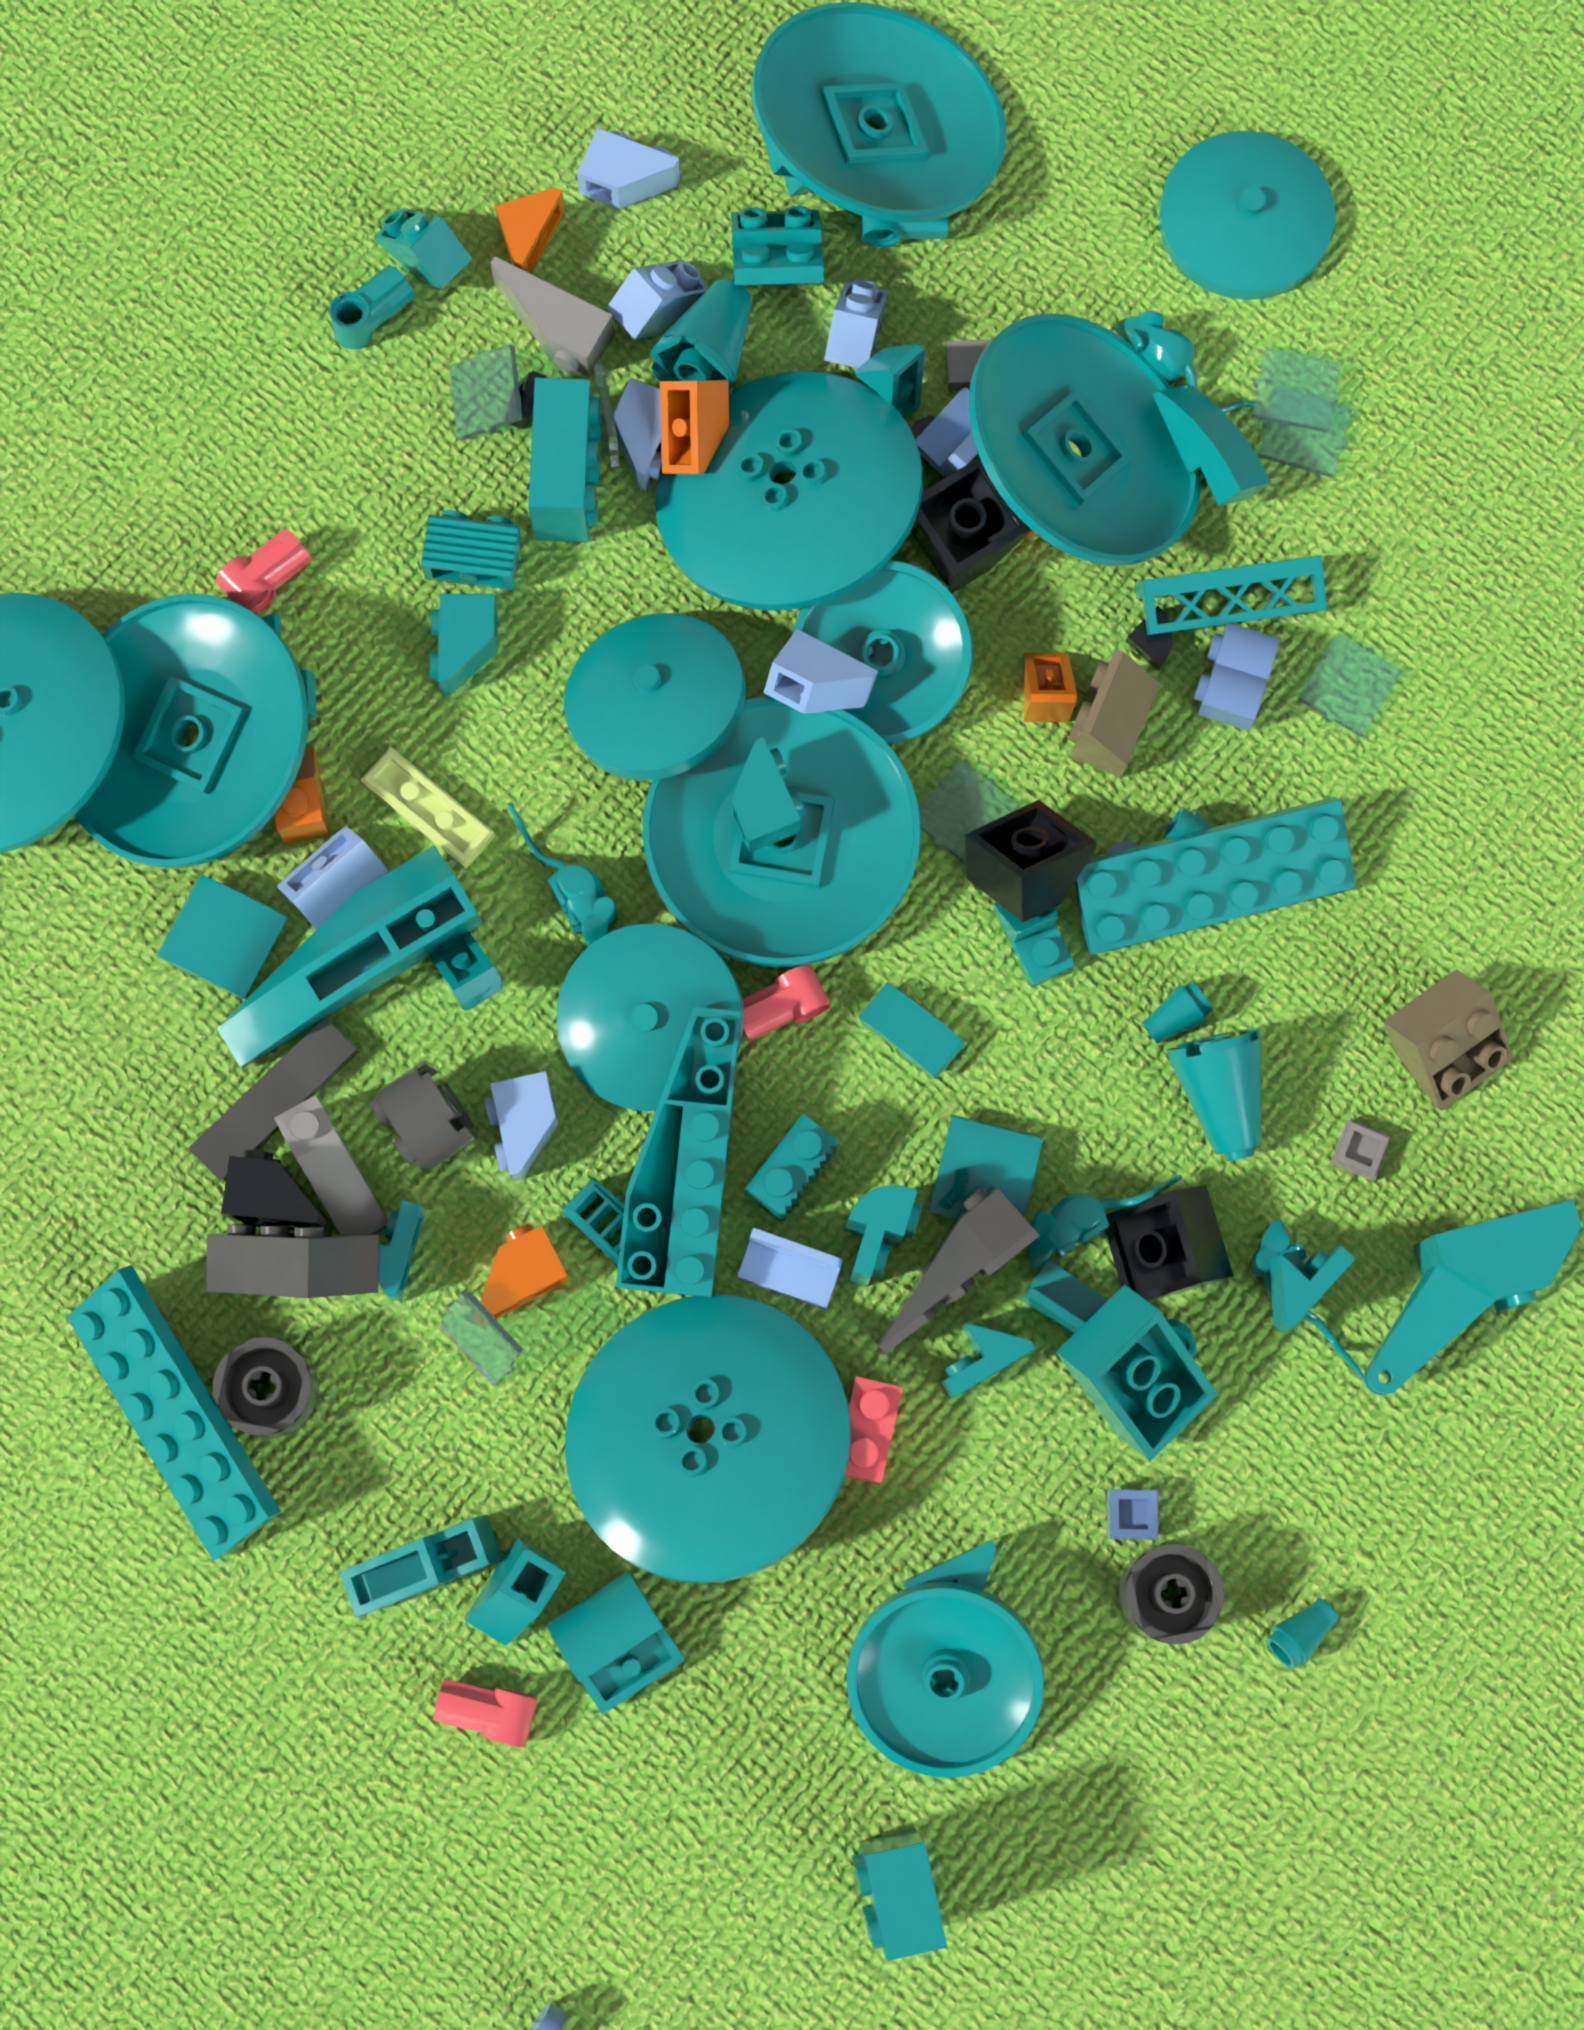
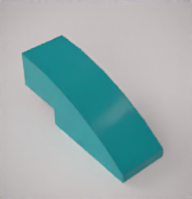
[1153,384,1272,507]
[339,1515,503,1618]

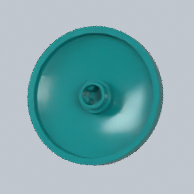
[1158,131,1335,300]
[792,560,973,744]
[564,613,746,780]
[557,923,744,1111]
[846,1582,1044,1778]

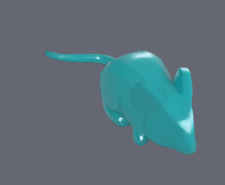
[1114,311,1258,413]
[507,802,618,947]
[1028,1175,1182,1270]
[1249,1219,1364,1379]

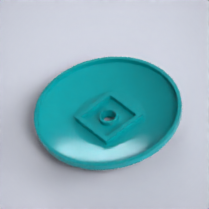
[751,2,1007,223]
[969,314,1201,566]
[655,372,923,610]
[0,593,125,853]
[75,594,308,868]
[643,696,921,967]
[565,1295,851,1583]

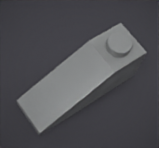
[490,256,614,377]
[274,1095,388,1235]

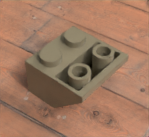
[1068,649,1160,778]
[1383,969,1514,1111]

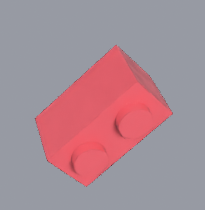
[845,1376,903,1485]

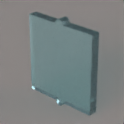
[449,344,522,441]
[1251,348,1341,433]
[594,363,620,467]
[1258,388,1352,478]
[1297,633,1402,737]
[918,759,1019,865]
[439,1288,524,1387]

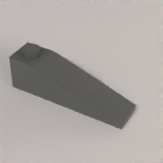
[877,1186,1040,1354]

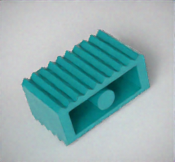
[421,510,522,591]
[745,1114,838,1221]

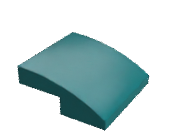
[156,874,288,1000]
[929,1114,1043,1218]

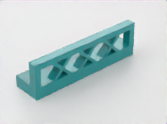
[1134,555,1327,635]

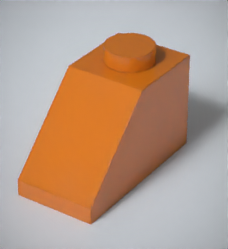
[660,380,729,474]
[274,747,331,844]
[477,1224,570,1324]

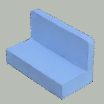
[916,387,978,478]
[277,825,389,930]
[737,1228,843,1310]

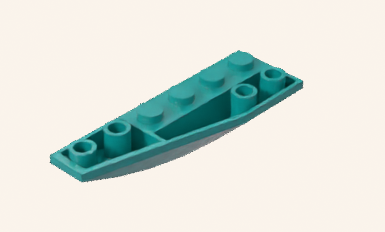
[217,845,483,1069]
[616,1007,741,1297]

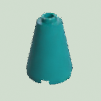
[650,279,752,396]
[1166,1028,1261,1161]

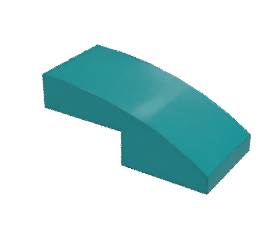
[859,982,965,1079]

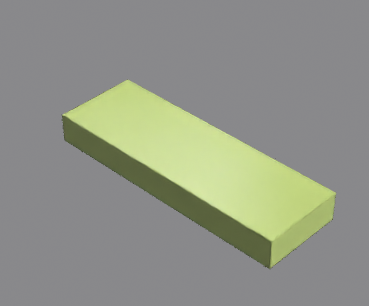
[360,746,495,870]

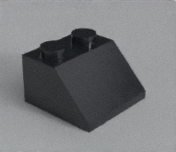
[910,457,1031,593]
[965,800,1096,923]
[221,1150,333,1234]
[1105,1185,1234,1301]

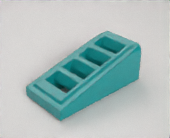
[562,1177,624,1266]

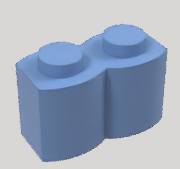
[1193,623,1280,731]

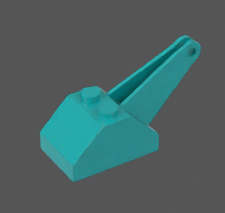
[1364,1199,1582,1395]

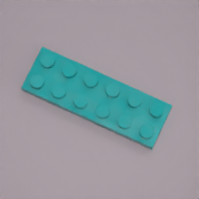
[1074,797,1356,955]
[67,1265,281,1561]

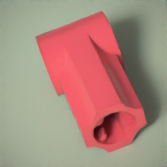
[216,528,312,614]
[743,964,831,1042]
[433,1678,538,1748]

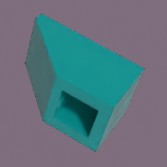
[374,208,472,289]
[430,594,498,695]
[731,737,806,853]
[464,1536,566,1645]

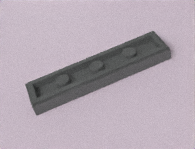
[188,1017,359,1183]

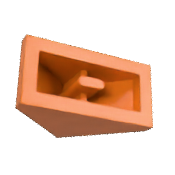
[495,187,565,274]
[1023,653,1077,722]

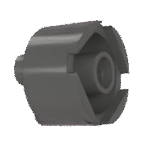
[370,1060,478,1170]
[213,1337,319,1438]
[1119,1544,1225,1644]

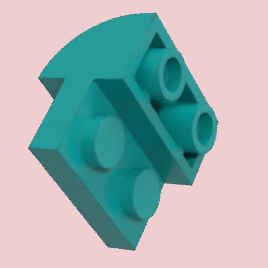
[731,206,824,285]
[845,1185,923,1287]
[547,1571,685,1715]

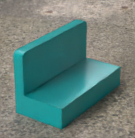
[1021,1260,1109,1335]

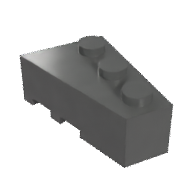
[206,1224,379,1298]

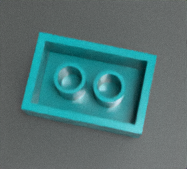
[528,378,602,542]
[1056,1285,1218,1461]
[852,1829,947,1961]

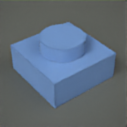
[1107,1489,1158,1540]

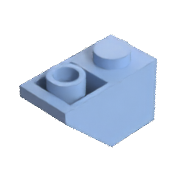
[577,128,680,209]
[606,260,709,339]
[824,279,889,368]
[613,378,662,492]
[763,629,878,714]
[485,1071,559,1182]

